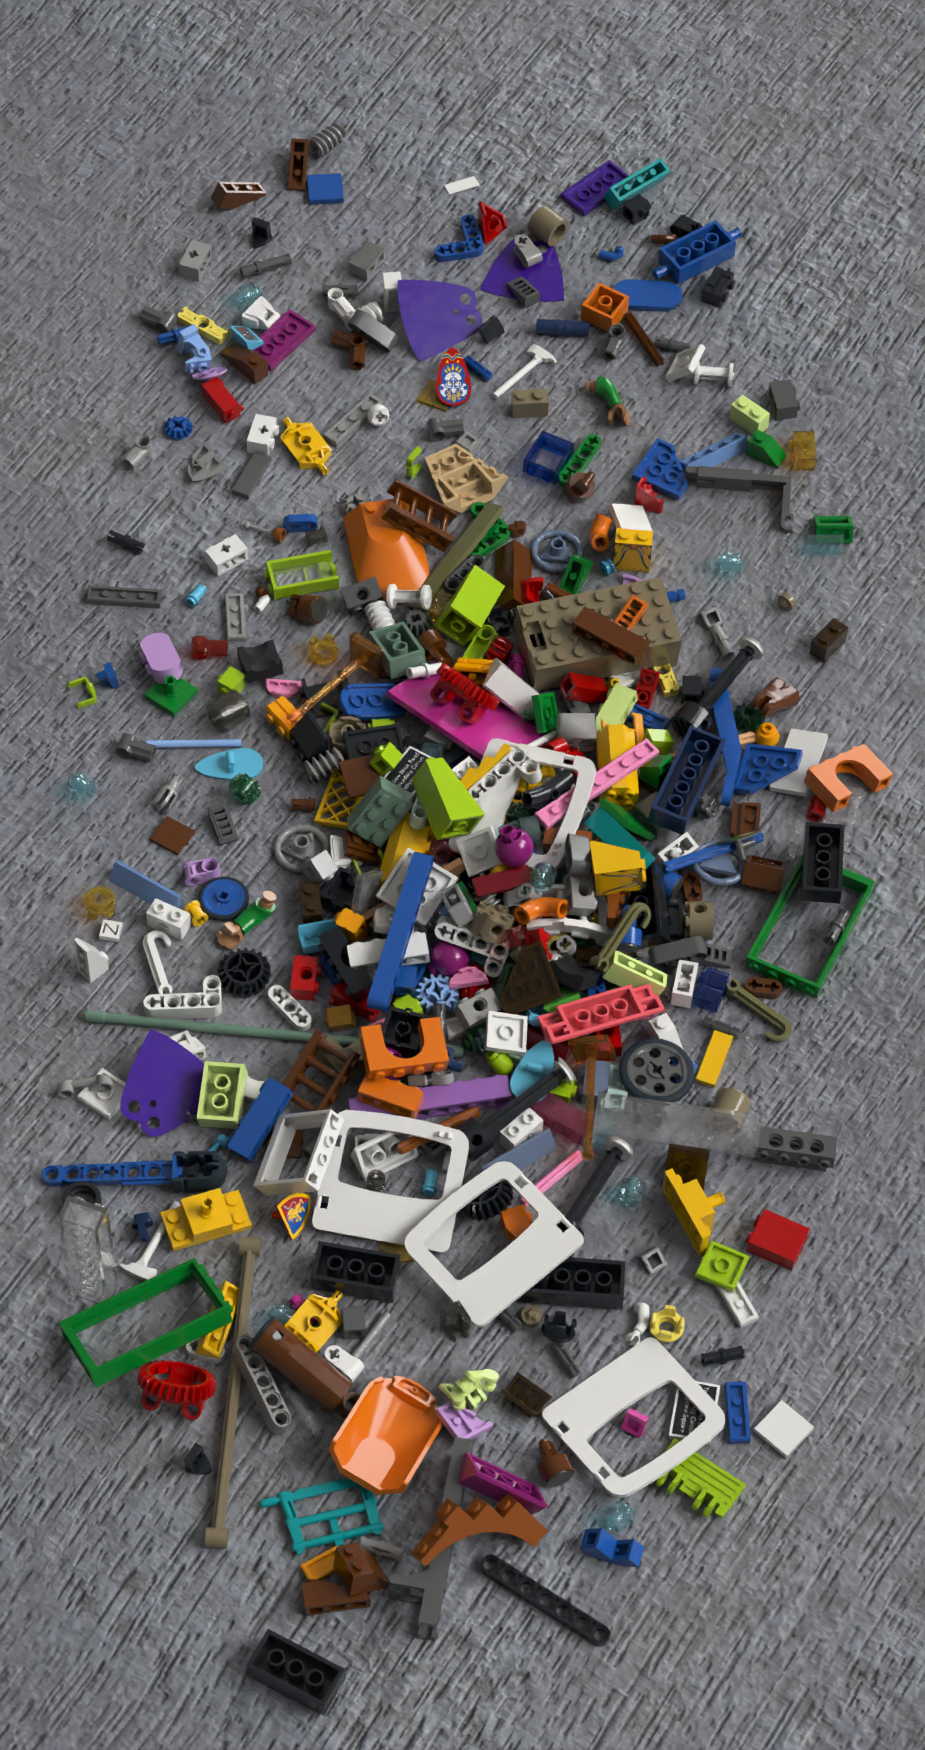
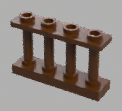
[381,479,457,552]
[282,1029,360,1112]

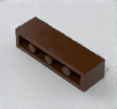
[572,606,650,668]

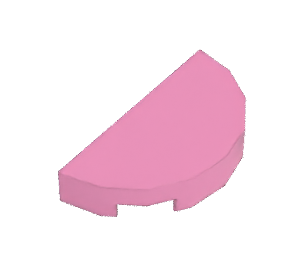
[265,678,301,698]
[449,966,489,990]

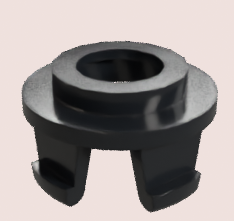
[484,605,515,637]
[541,1311,577,1343]

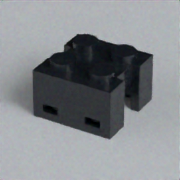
[320,867,377,915]

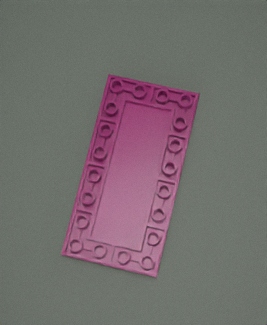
[387,661,549,761]

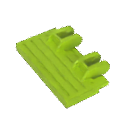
[655,1438,746,1518]

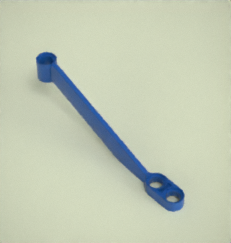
[708,668,742,807]

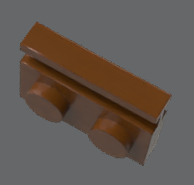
[730,801,761,837]
[342,829,381,866]

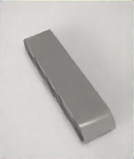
[232,1334,291,1435]

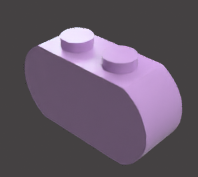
[139,633,183,684]

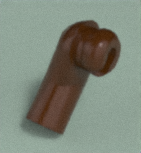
[651,233,677,245]

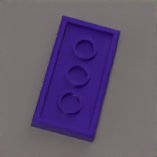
[560,160,629,217]

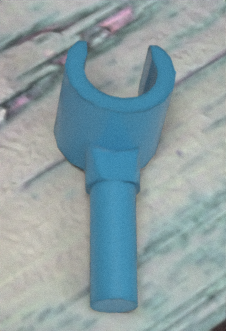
[207,1134,229,1152]

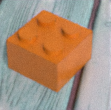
[581,283,629,332]

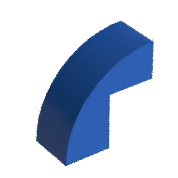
[580,1528,644,1567]

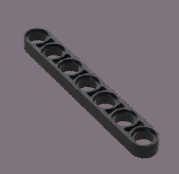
[480,1554,610,1647]

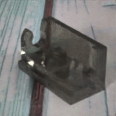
[440,1300,471,1342]

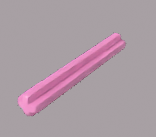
[520,1150,583,1206]

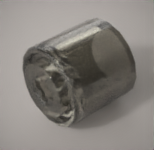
[206,689,251,734]

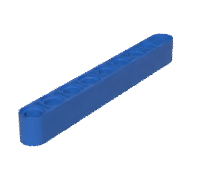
[367,852,434,1012]

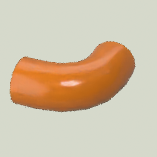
[588,513,613,551]
[514,897,569,925]

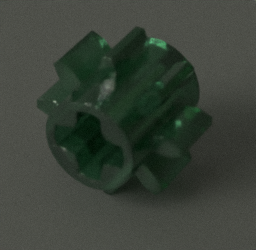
[507,802,531,827]

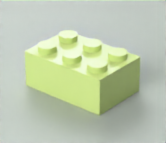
[197,1061,248,1129]

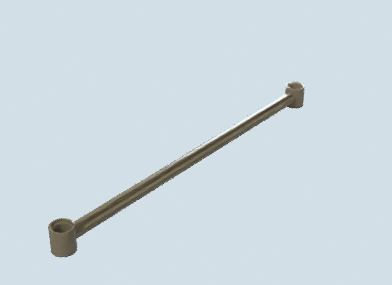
[205,1237,261,1549]

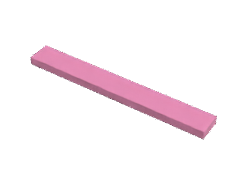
[534,738,659,830]

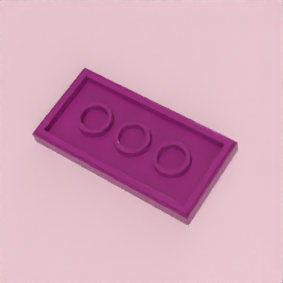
[254,309,316,371]

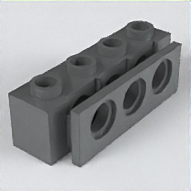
[752,1125,838,1172]

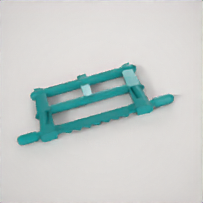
[259,1477,385,1556]

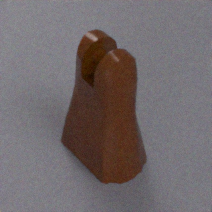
[751,677,800,716]

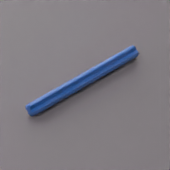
[662,832,764,873]

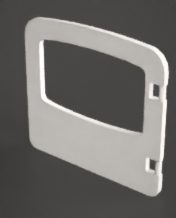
[449,738,596,872]
[312,1110,469,1253]
[405,1161,584,1327]
[542,1337,725,1498]

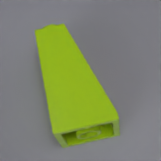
[434,565,505,647]
[412,757,485,840]

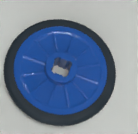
[198,876,249,920]

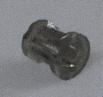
[305,526,328,547]
[367,1169,385,1193]

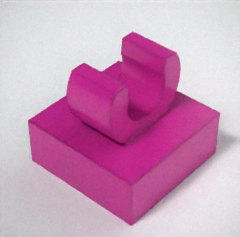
[621,1408,649,1438]

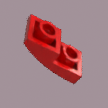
[635,668,661,709]

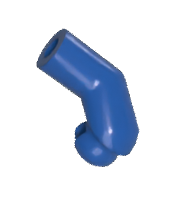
[598,246,624,261]

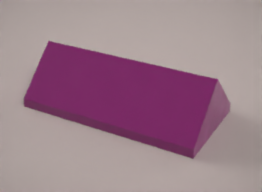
[458,1452,548,1515]

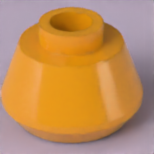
[754,723,779,746]

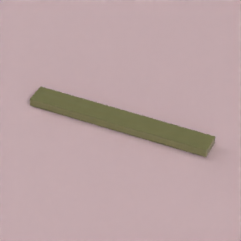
[407,502,504,612]

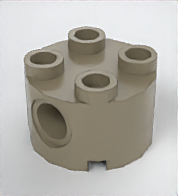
[329,716,366,760]
[469,901,514,944]
[683,901,714,941]

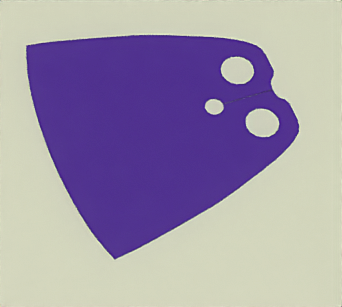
[481,239,564,302]
[397,280,483,362]
[120,1029,204,1137]

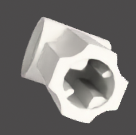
[328,288,355,321]

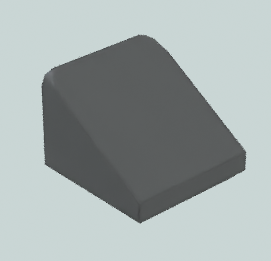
[697,606,724,630]
[637,1246,668,1275]

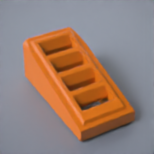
[614,594,649,630]

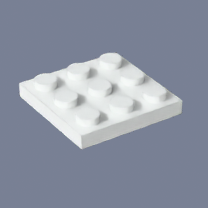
[376,847,458,927]

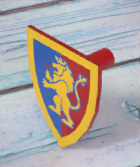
[272,1193,311,1240]

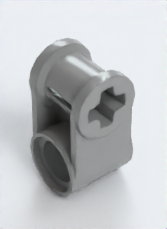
[514,234,543,268]
[502,883,542,917]

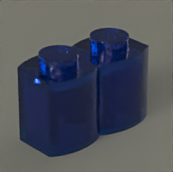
[692,967,730,1013]

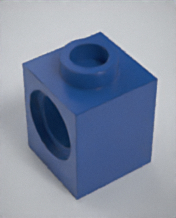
[395,965,417,998]

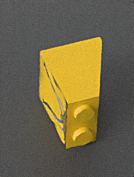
[613,528,653,573]
[590,841,646,896]

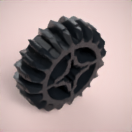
[217,947,271,998]
[461,1181,514,1222]

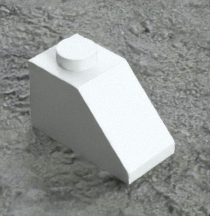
[647,1013,683,1063]

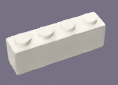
[347,932,430,972]

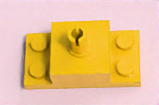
[662,1168,726,1257]
[160,1188,252,1251]

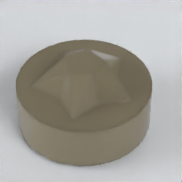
[778,592,796,611]
[521,1306,542,1328]

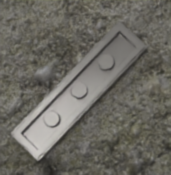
[323,393,383,448]

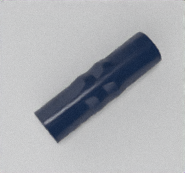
[536,319,589,337]

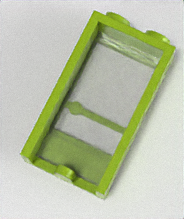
[263,550,339,601]

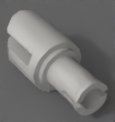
[151,773,184,815]

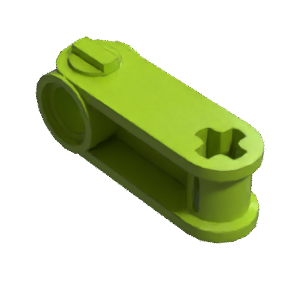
[462,625,498,659]

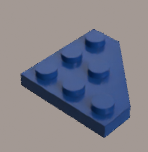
[631,438,688,500]
[733,743,803,795]

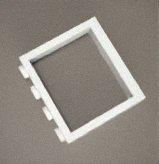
[253,1109,344,1196]

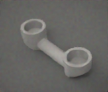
[57,1074,113,1098]

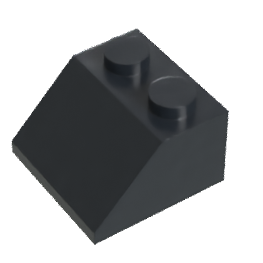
[289,711,328,764]

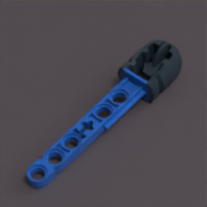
[42,1151,228,1193]

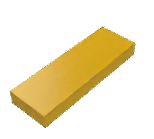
[695,1030,733,1088]

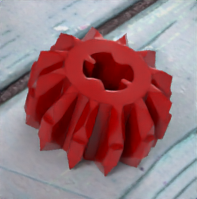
[485,636,514,664]

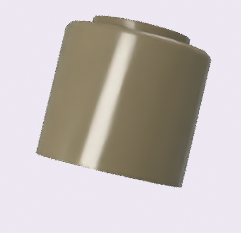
[528,205,569,246]
[706,1088,751,1135]

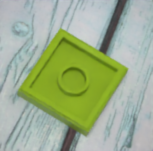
[695,1240,750,1293]

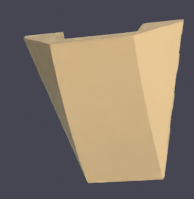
[425,444,507,513]

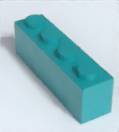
[604,158,671,211]
[584,806,656,869]

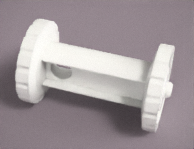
[693,362,734,387]
[386,584,432,610]

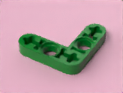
[467,502,511,558]

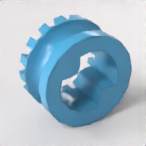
[599,558,616,576]

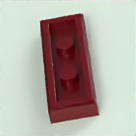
[471,865,534,899]

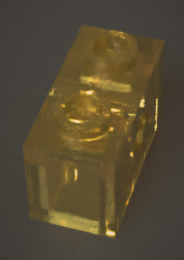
[788,431,817,471]

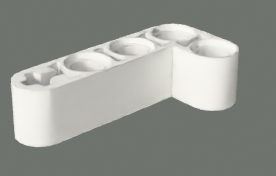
[468,748,542,810]
[435,916,510,977]
[143,975,222,1019]

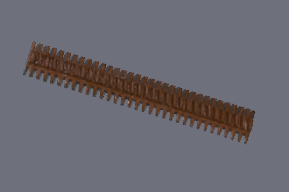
[624,312,664,367]

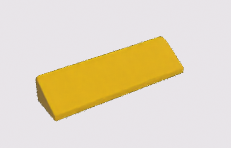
[195,1281,239,1359]

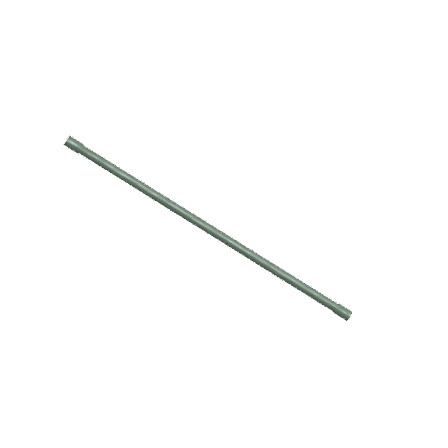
[85,1010,464,1058]

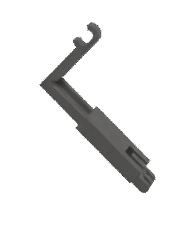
[685,466,794,533]

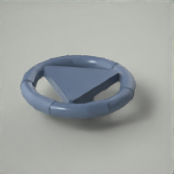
[530,530,584,573]
[691,841,746,886]

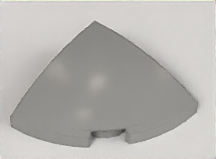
[188,442,226,481]

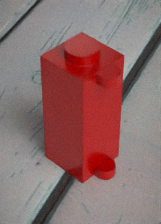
[202,377,244,424]
[559,672,609,704]
[329,983,381,1023]

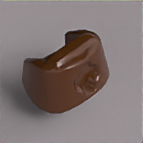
[508,520,526,538]

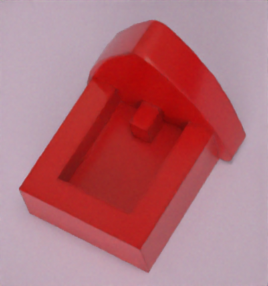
[521,577,544,604]

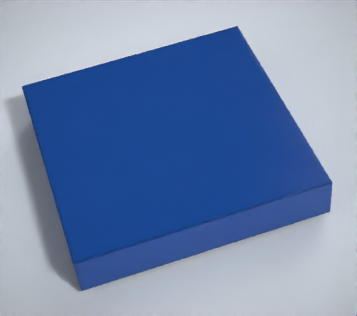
[307,173,344,204]

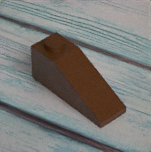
[288,138,309,190]
[211,182,267,210]
[220,343,268,384]
[302,1579,371,1616]

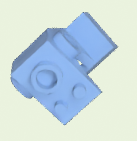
[177,324,211,374]

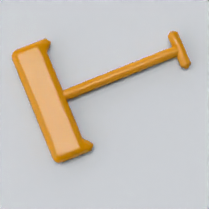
[601,712,644,746]

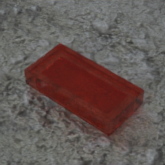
[505,924,528,949]

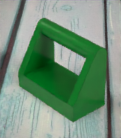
[814,516,853,543]

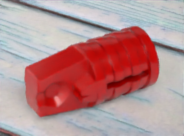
[806,794,827,822]

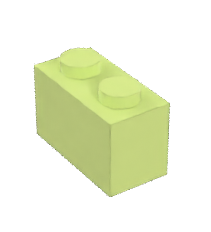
[729,395,770,434]

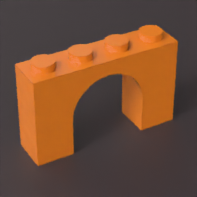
[804,744,893,812]
[358,1017,449,1080]

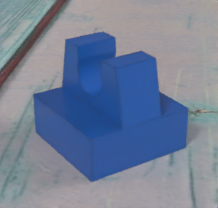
[96,662,120,689]

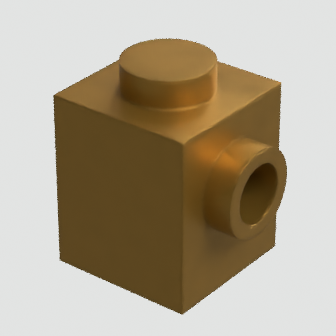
[325,1004,357,1032]

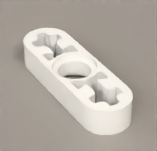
[268,985,311,1032]

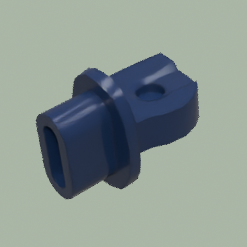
[132,1212,154,1242]

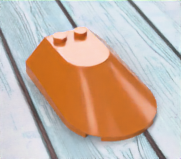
[343,499,429,605]
[328,1376,442,1495]

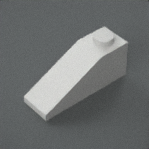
[74,938,109,983]

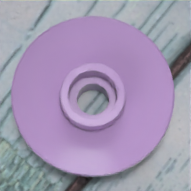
[192,367,227,382]

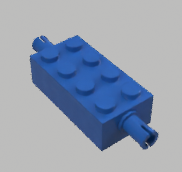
[651,220,742,284]

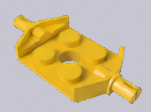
[280,417,331,475]
[284,1290,343,1352]

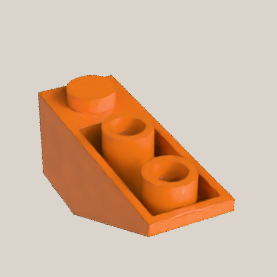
[500,1205,532,1243]

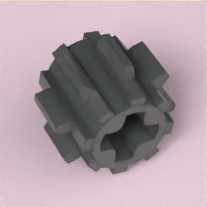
[696,794,720,819]

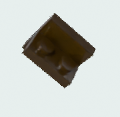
[663,1144,710,1191]

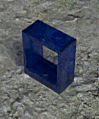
[523,431,575,484]

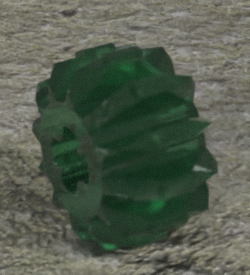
[733,701,765,733]
[228,773,262,805]

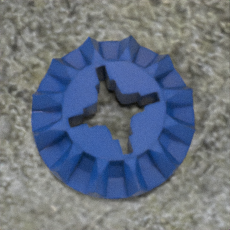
[164,415,193,439]

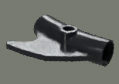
[522,769,575,832]

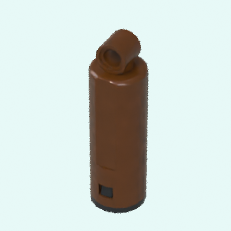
[248,1315,360,1418]

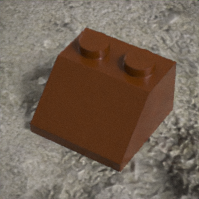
[741,854,787,894]
[333,1543,389,1596]

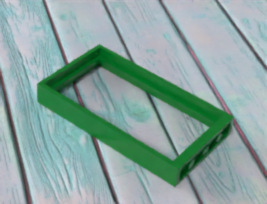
[745,854,875,998]
[59,1258,233,1388]

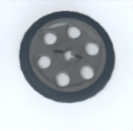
[619,1038,695,1106]

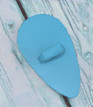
[195,748,263,781]
[510,1040,554,1102]

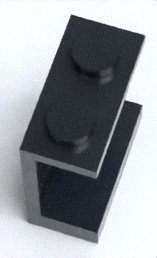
[298,670,349,719]

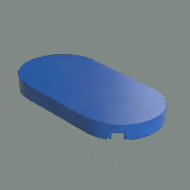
[613,279,682,311]
[338,683,407,720]

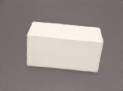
[483,658,540,718]
[350,1132,419,1182]

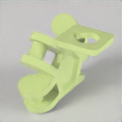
[438,1369,499,1411]

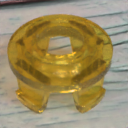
[308,633,339,665]
[83,886,116,920]

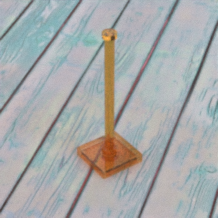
[287,631,383,725]
[568,1035,617,1160]

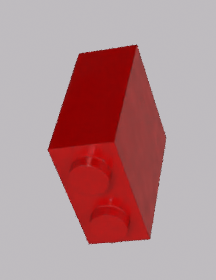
[745,1209,810,1271]

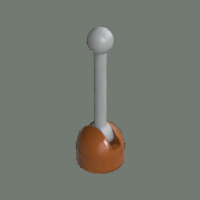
[243,521,286,543]

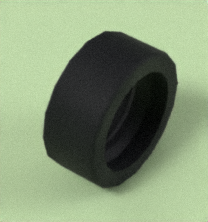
[62,1181,102,1222]

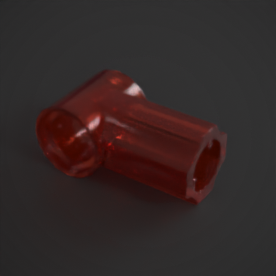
[191,635,228,660]

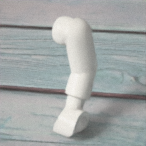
[625,1302,650,1345]

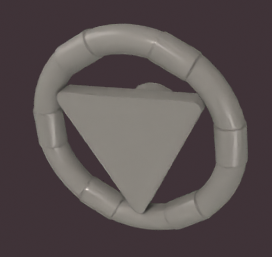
[274,825,330,873]

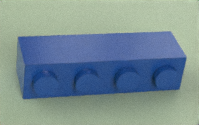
[227,1077,293,1163]

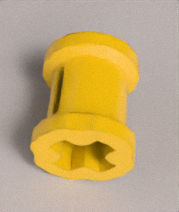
[184,901,208,927]

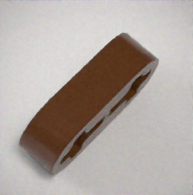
[682,871,703,901]
[744,977,782,999]

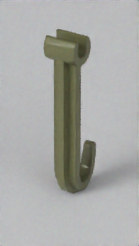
[590,902,651,972]
[725,978,792,1042]

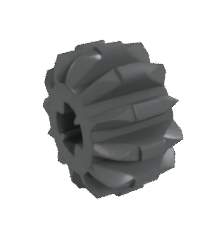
[401,607,432,639]

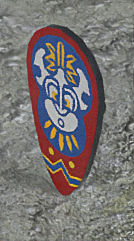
[436,348,471,407]

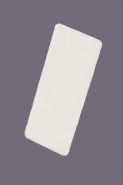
[445,176,479,194]

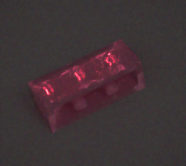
[532,1093,597,1146]

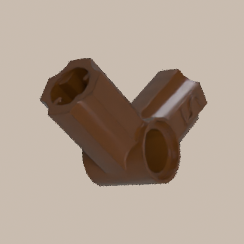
[330,330,366,370]

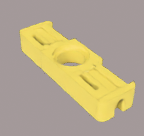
[177,307,229,345]
[652,663,679,698]

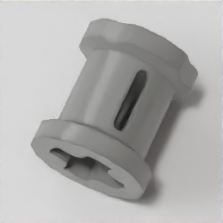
[556,935,577,956]

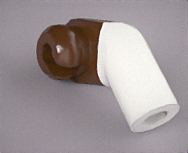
[254,586,270,613]

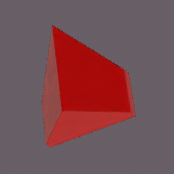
[478,202,508,245]
[635,476,663,514]

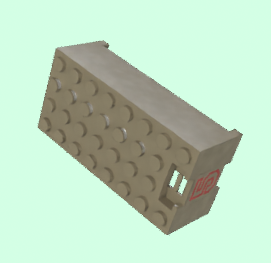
[513,577,682,693]

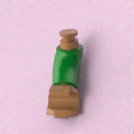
[586,377,630,426]
[216,891,276,950]

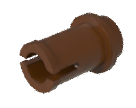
[291,797,315,812]

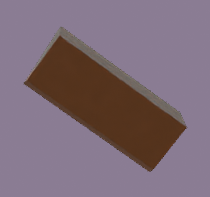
[494,540,532,612]

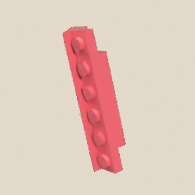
[537,984,665,1044]

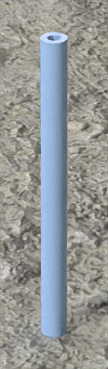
[146,739,241,748]

